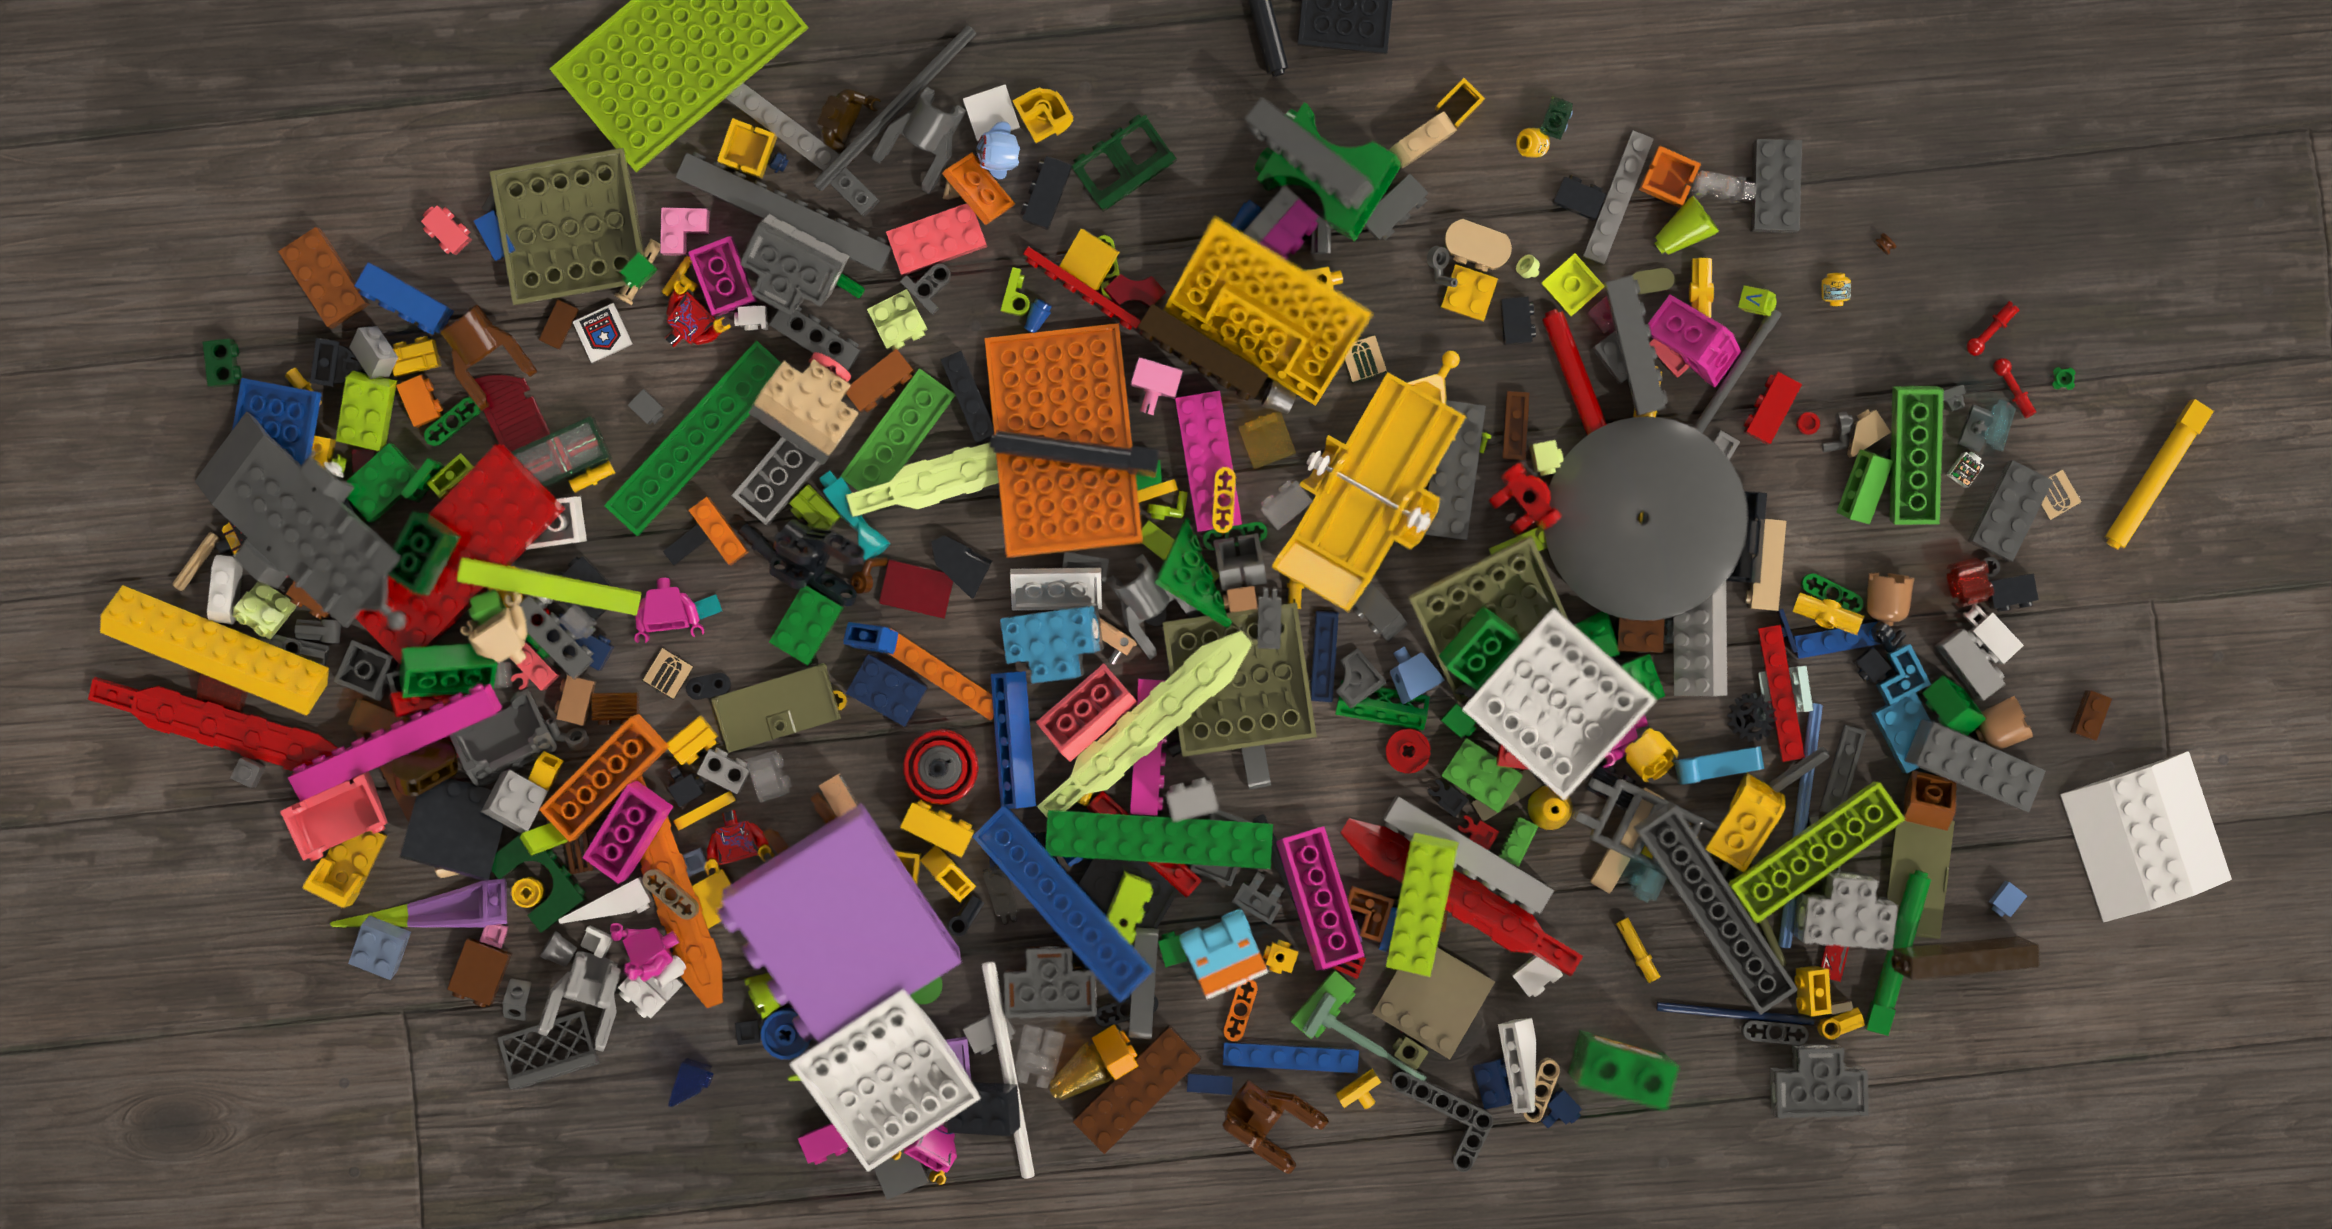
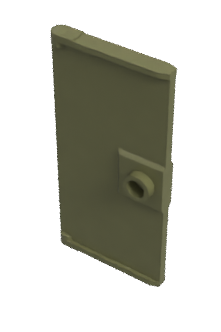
[711,663,841,753]
[1887,813,1955,939]

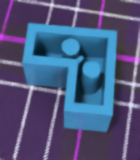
[1876,644,1931,705]

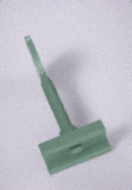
[1302,991,1427,1081]

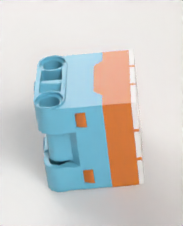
[1180,908,1268,999]

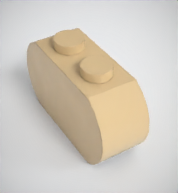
[1389,111,1457,169]
[1444,219,1512,272]

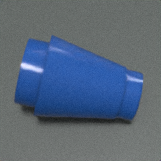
[1231,199,1263,233]
[1024,298,1052,333]

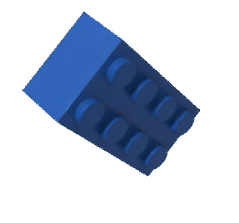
[355,263,454,335]

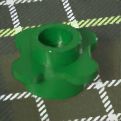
[2052,367,2075,390]

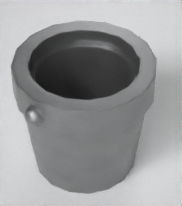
[1261,380,1296,414]
[540,931,577,967]

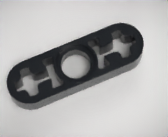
[1095,995,1158,1027]

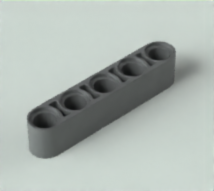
[1129,927,1158,1039]

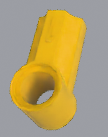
[1817,1007,1865,1039]

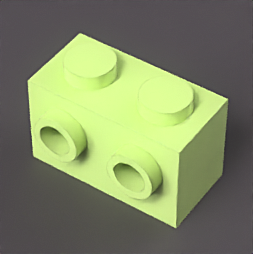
[1529,440,1563,476]

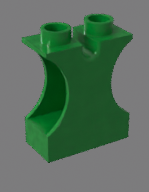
[1255,102,1402,242]

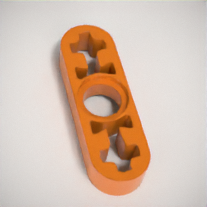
[1224,979,1258,1041]

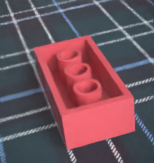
[886,203,987,276]
[1036,663,1138,762]

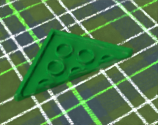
[1155,517,1232,628]

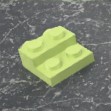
[867,289,928,351]
[232,581,297,640]

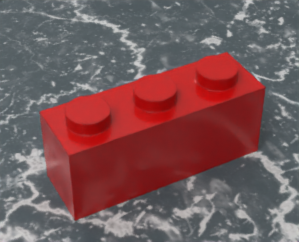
[1743,372,1802,445]

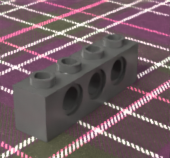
[769,307,861,372]
[518,596,594,680]

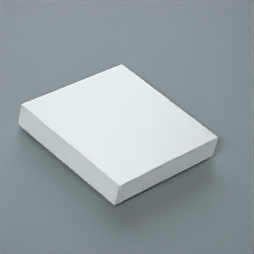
[963,85,1020,142]

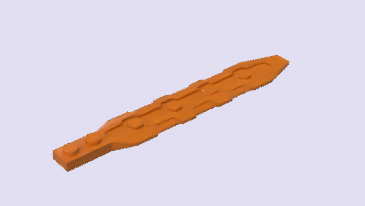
[636,775,723,1008]

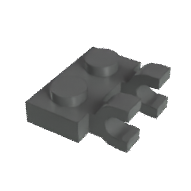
[1232,871,1284,925]

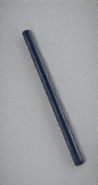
[1657,1002,1815,1026]

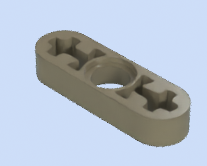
[643,869,699,920]

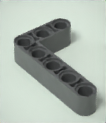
[1390,1070,1493,1172]

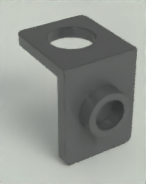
[503,979,532,1021]

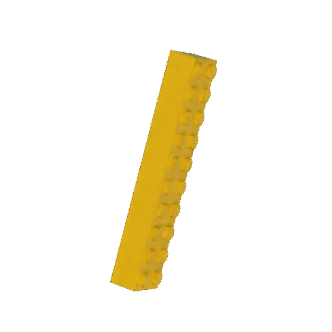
[100,585,329,716]

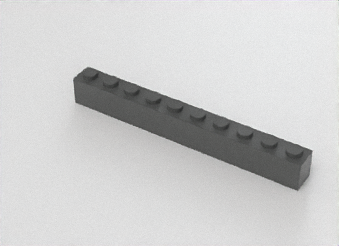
[675,152,892,274]

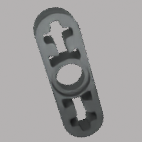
[1742,1020,1809,1045]

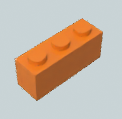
[689,497,749,565]

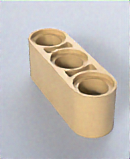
[1522,1058,1560,1123]

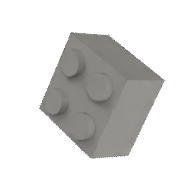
[481,770,548,833]

